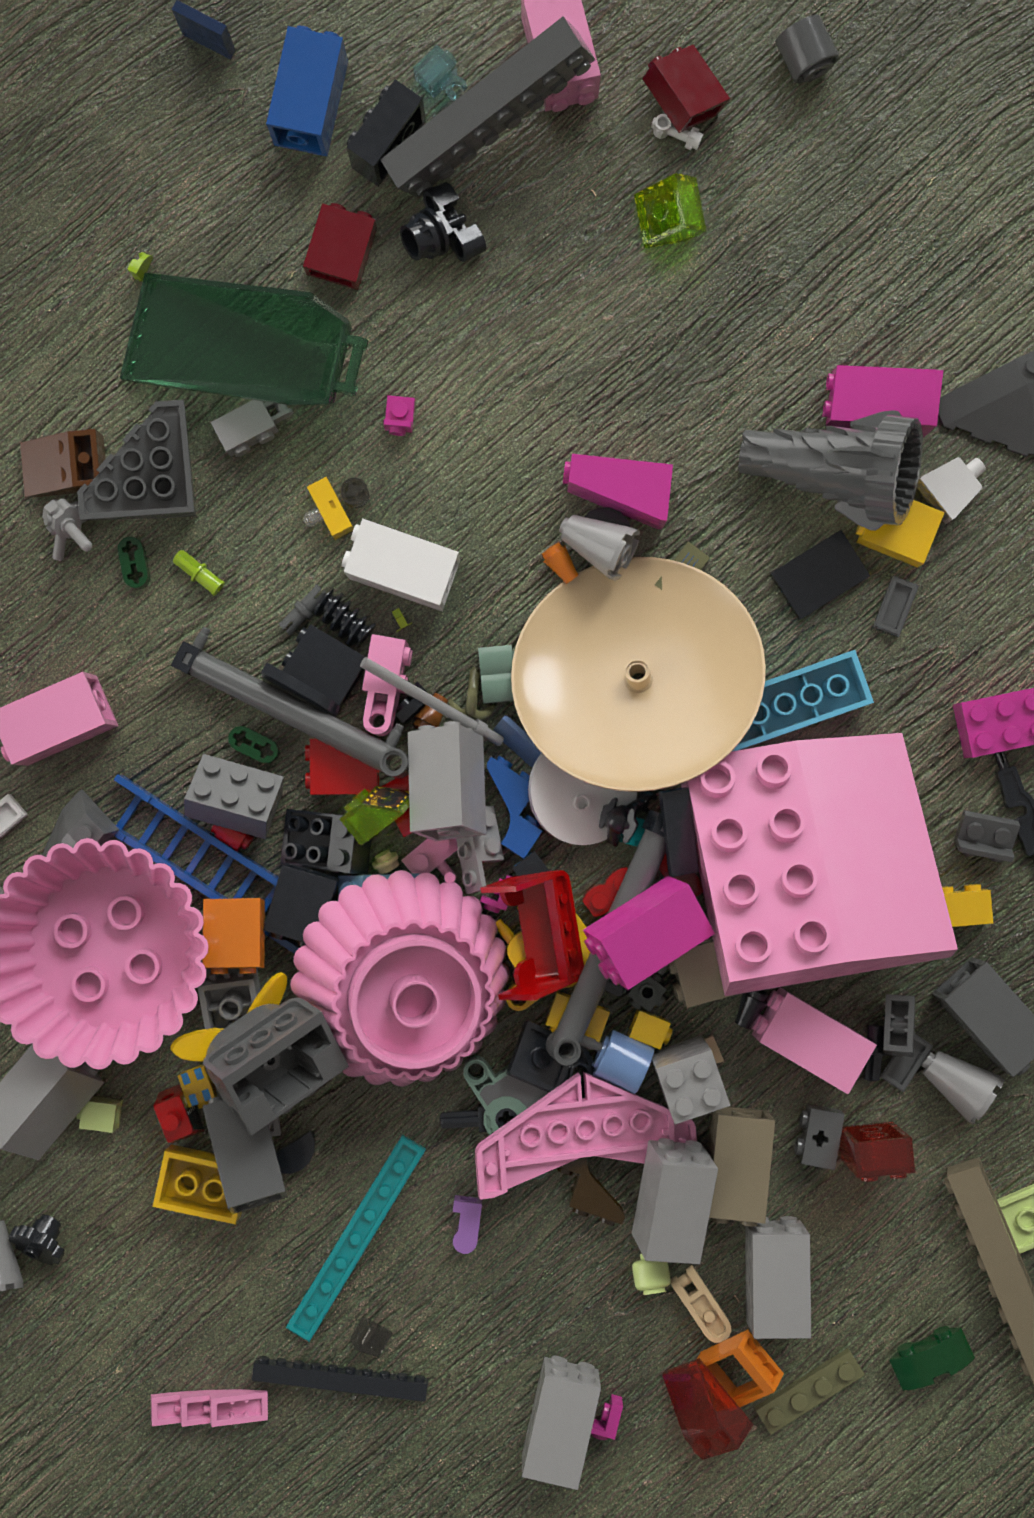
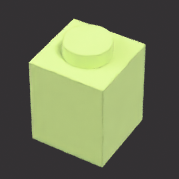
[77,1096,123,1133]

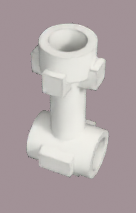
[651,114,703,150]

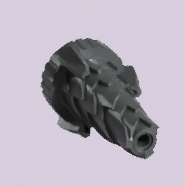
[738,410,923,531]

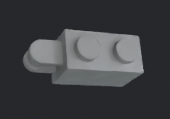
[211,395,294,457]

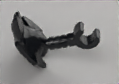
[599,791,657,847]

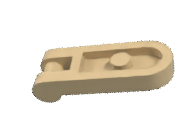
[670,1265,731,1343]

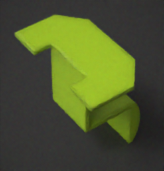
[392,608,412,631]

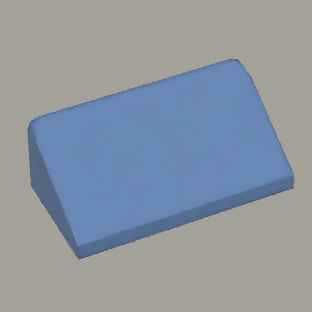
[493,716,541,767]

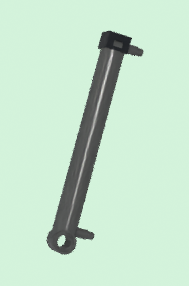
[170,627,409,779]
[546,810,666,1066]

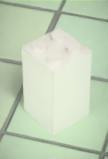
[342,519,460,612]

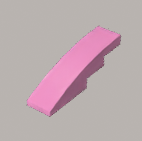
[151,1389,268,1427]

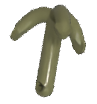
[448,667,496,720]

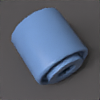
[592,1030,654,1095]

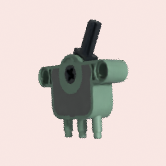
[440,1056,583,1179]

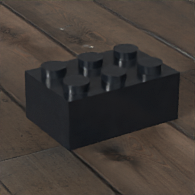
[346,79,426,187]

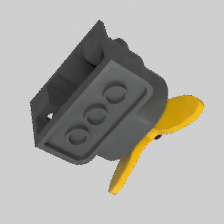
[170,972,349,1135]

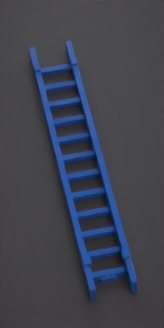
[114,774,302,954]

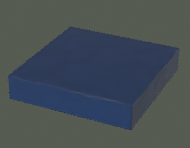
[171,0,236,60]

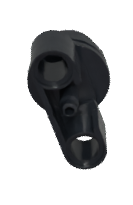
[400,182,486,262]

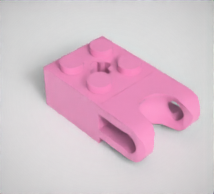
[362,634,413,736]

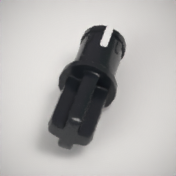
[863,1025,885,1082]

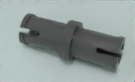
[278,584,327,636]

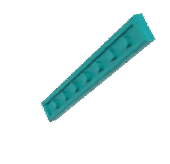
[286,1134,426,1342]

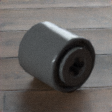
[775,14,839,84]

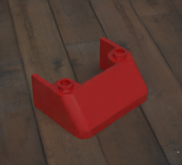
[480,870,584,1001]

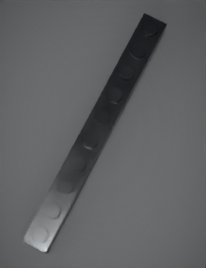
[252,1356,429,1402]

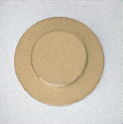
[372,850,399,874]

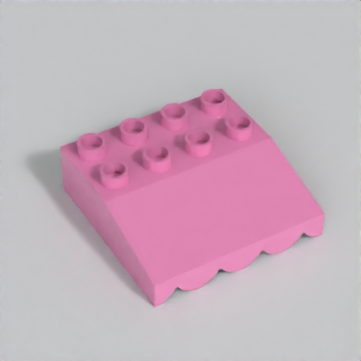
[681,733,958,996]

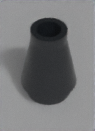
[735,990,769,1029]

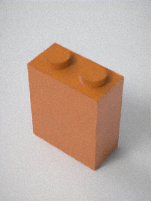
[202,898,265,975]

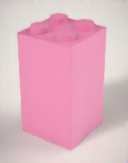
[521,0,601,112]
[0,672,118,766]
[751,987,877,1094]

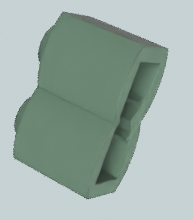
[478,645,514,704]

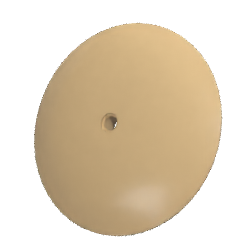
[511,557,766,792]

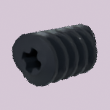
[314,588,376,647]

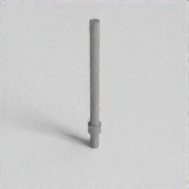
[360,657,504,746]

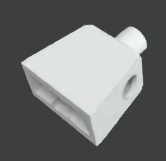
[917,457,986,524]

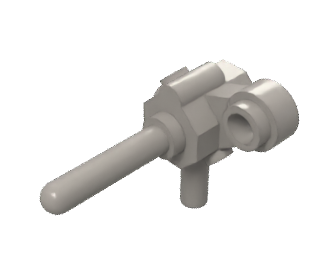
[42,498,92,561]

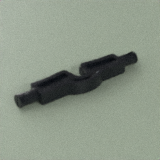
[993,751,1034,863]

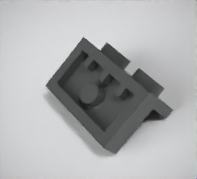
[954,810,1020,862]

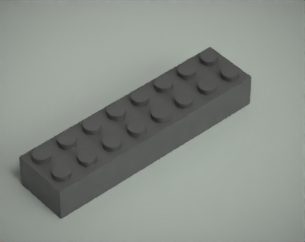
[380,16,595,197]

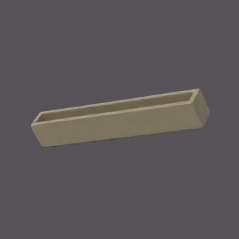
[944,1157,1034,1383]

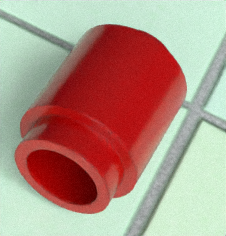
[211,825,254,852]

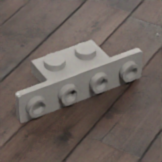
[456,806,504,894]

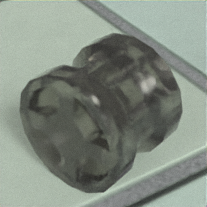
[340,477,370,509]

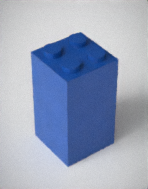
[266,25,348,157]

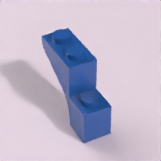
[487,756,542,859]

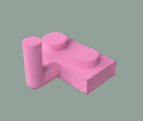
[401,839,458,883]

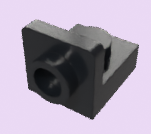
[396,680,428,725]

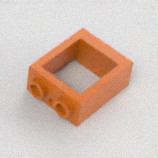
[691,1329,784,1413]

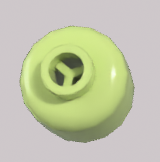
[632,1254,671,1295]

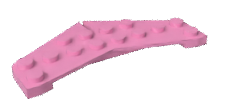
[475,1072,697,1200]

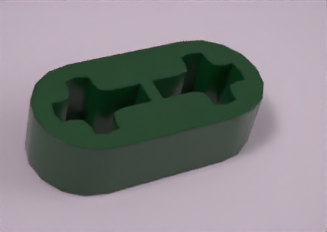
[118,536,150,590]
[228,726,280,763]

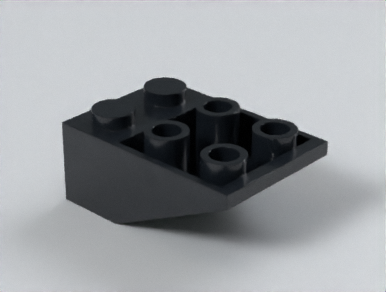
[280,809,374,874]

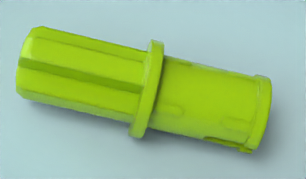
[173,550,225,596]

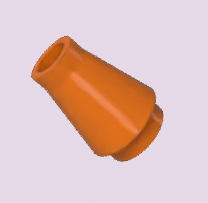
[541,541,579,584]

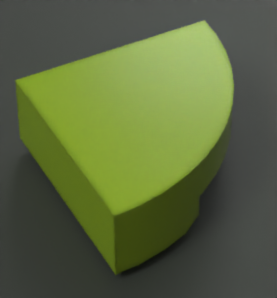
[127,252,153,282]

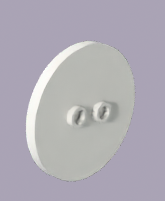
[528,753,637,845]

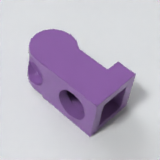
[453,1195,482,1254]

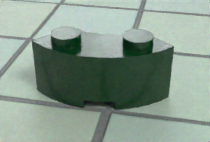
[889,1326,975,1391]

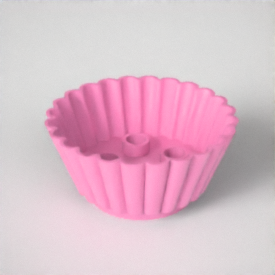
[0,838,208,1070]
[290,870,510,1087]

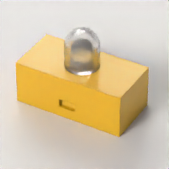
[303,477,354,540]

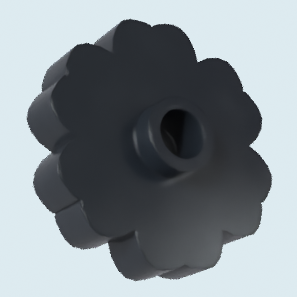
[8,1214,65,1265]

